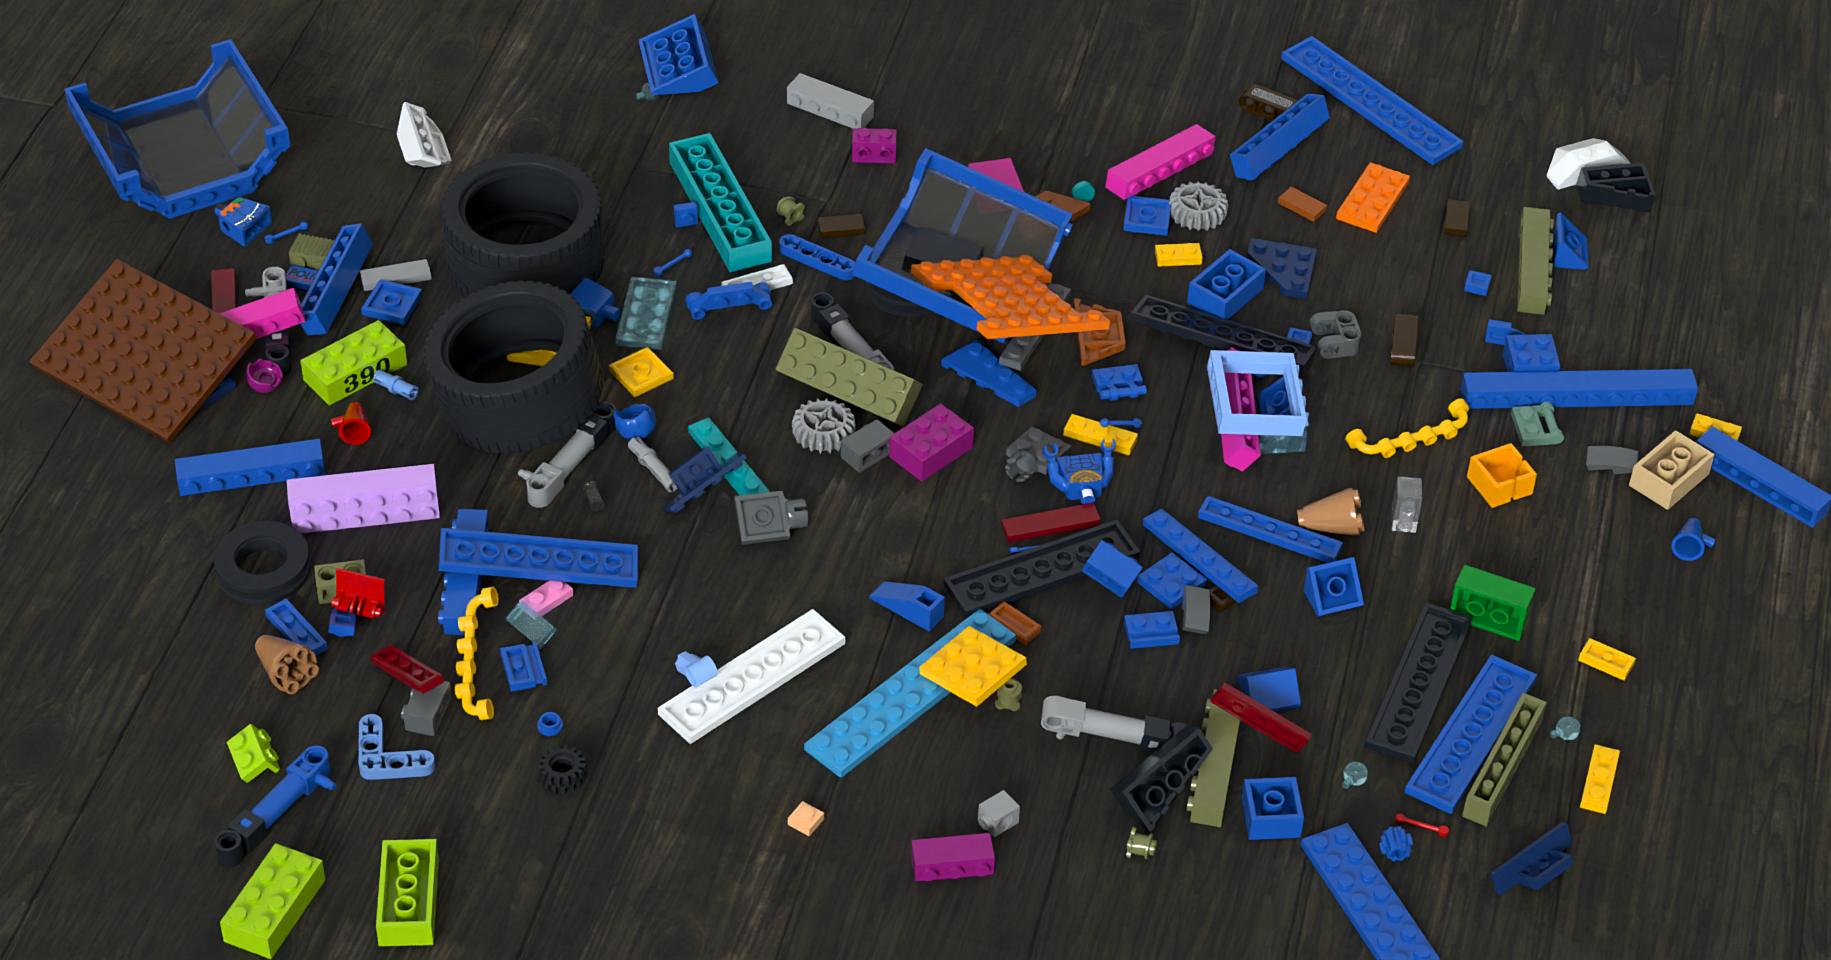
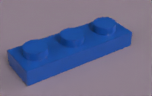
[265,599,328,656]

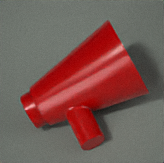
[331,402,371,445]

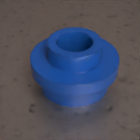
[537,712,563,736]

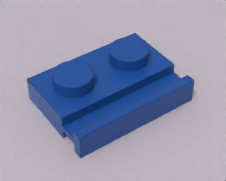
[1124,611,1180,649]
[500,642,547,692]

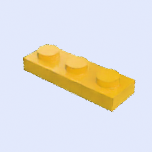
[1063,414,1138,456]
[1580,744,1620,814]

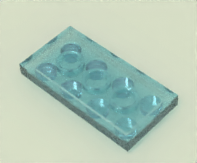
[616,277,676,350]

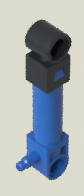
[214,746,336,867]

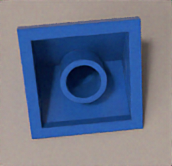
[1553,212,1589,270]
[1258,376,1291,415]
[1304,557,1364,616]
[1237,667,1301,712]

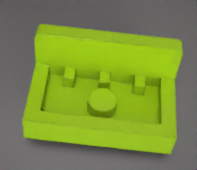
[227,724,280,783]

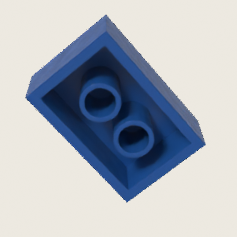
[1187,249,1266,319]

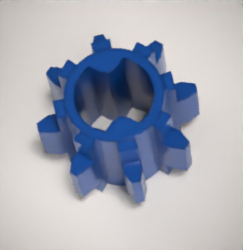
[1379,826,1413,861]

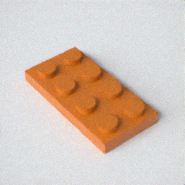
[1336,162,1410,233]

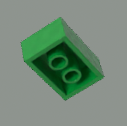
[1450,565,1536,641]

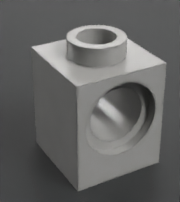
[978,790,1020,837]

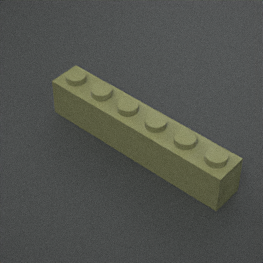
[1517,207,1554,315]
[1187,689,1240,827]
[1462,693,1547,826]

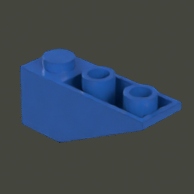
[869,581,945,632]

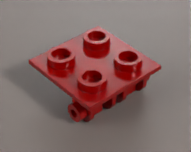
[331,568,385,619]

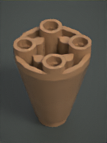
[1297,488,1365,535]
[255,635,319,694]

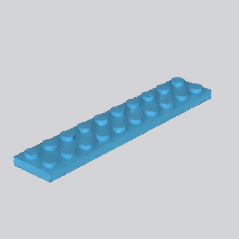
[804,610,1016,778]

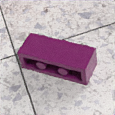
[911,833,995,881]

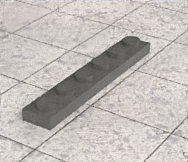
[999,283,1071,371]

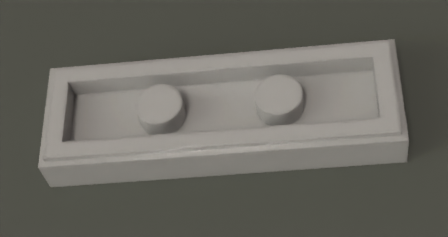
[360,259,431,291]

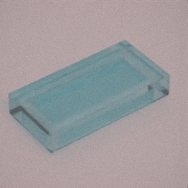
[505,600,557,649]

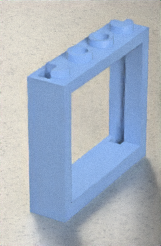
[1207,350,1309,436]

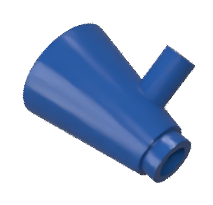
[1671,518,1716,561]

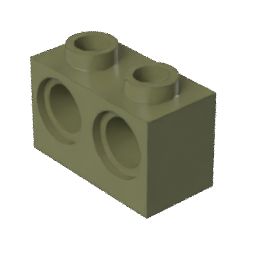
[314,559,366,604]

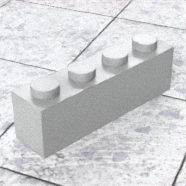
[787,73,874,128]

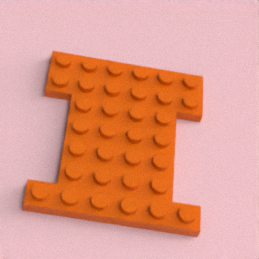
[911,255,1110,339]

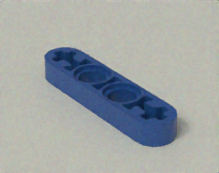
[779,234,855,280]

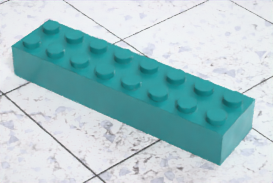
[669,133,772,272]

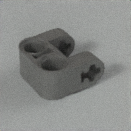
[1309,310,1361,358]

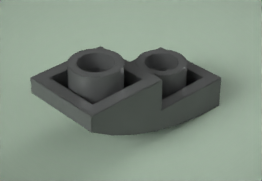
[1586,446,1639,474]
[1182,585,1210,634]

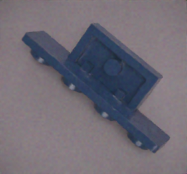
[662,446,747,513]
[1491,822,1573,895]

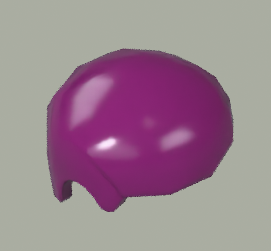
[246,359,283,393]

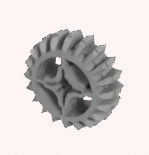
[1169,181,1228,232]
[792,398,855,454]

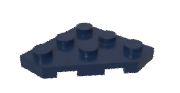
[1247,238,1317,299]

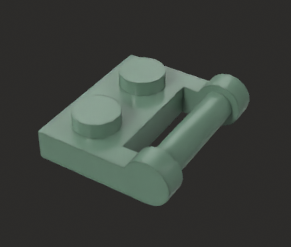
[1511,402,1564,446]

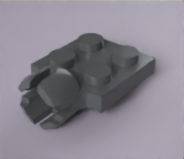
[1005,427,1071,482]
[734,491,809,545]

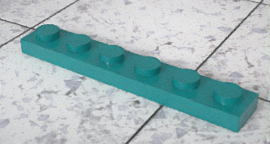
[688,417,770,496]

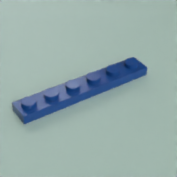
[1198,496,1343,563]
[1143,508,1258,603]

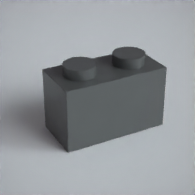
[841,419,894,473]
[401,681,452,736]

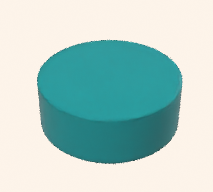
[1072,181,1095,202]

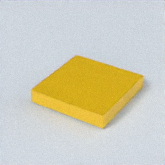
[609,347,673,397]

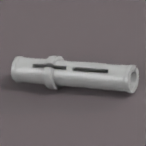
[628,436,677,492]

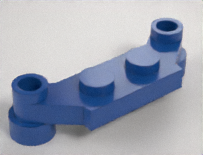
[685,282,772,320]

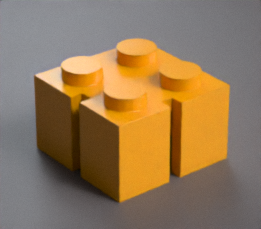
[1467,443,1537,508]

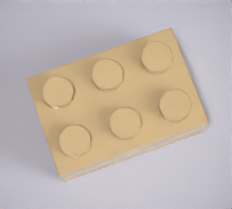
[1629,430,1715,510]

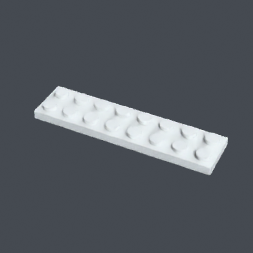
[658,609,845,744]

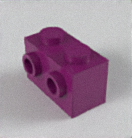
[852,128,896,163]

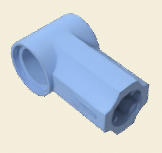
[675,651,718,687]

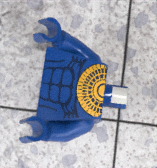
[1042,439,1116,504]

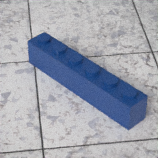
[1230,93,1330,180]
[300,223,373,336]
[1696,427,1831,528]
[175,439,325,496]
[439,509,489,635]

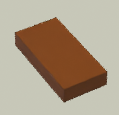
[1278,187,1327,222]
[988,602,1042,645]

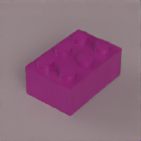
[889,403,974,482]

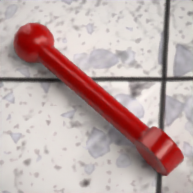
[1395,813,1449,837]

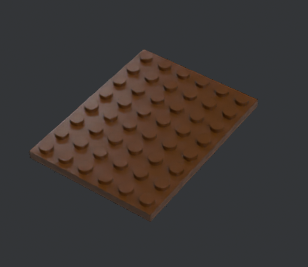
[29,259,257,443]

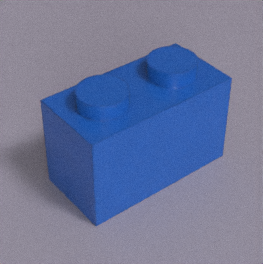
[1081,540,1143,598]

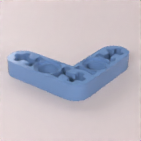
[359,714,435,780]

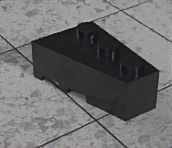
[1576,162,1656,212]

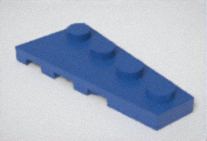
[941,340,1036,407]

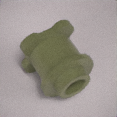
[777,196,805,226]
[995,678,1022,711]
[1126,827,1157,860]

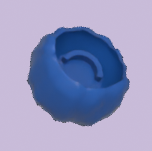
[613,404,657,440]

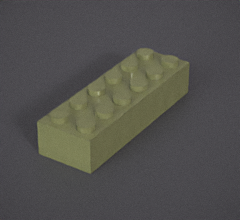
[775,328,923,427]

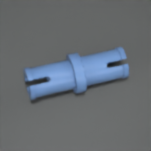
[373,369,419,400]

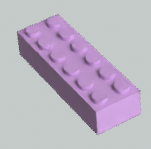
[287,464,440,533]

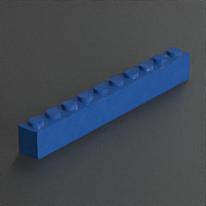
[1460,369,1698,409]

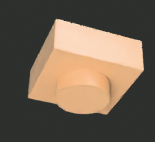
[788,801,824,836]

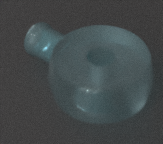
[635,83,660,100]
[1550,717,1580,740]
[1342,762,1368,789]

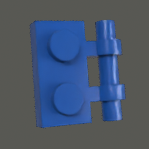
[1092,364,1147,401]

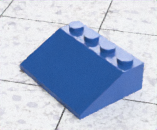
[639,14,719,95]

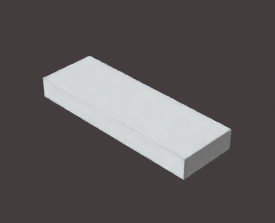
[722,264,793,290]

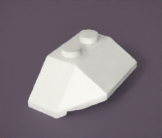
[397,102,452,168]
[1547,138,1630,189]

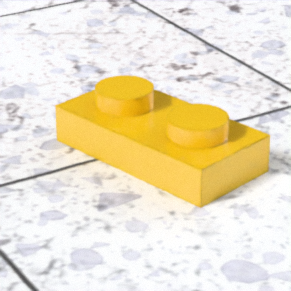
[1155,243,1202,266]
[1689,413,1742,441]
[1578,638,1636,681]

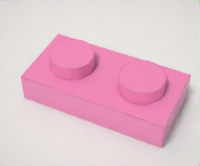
[519,580,573,620]

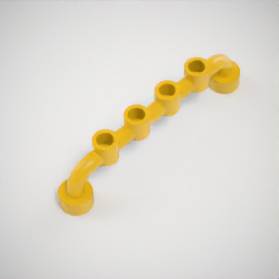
[1345,399,1469,458]
[455,587,498,720]

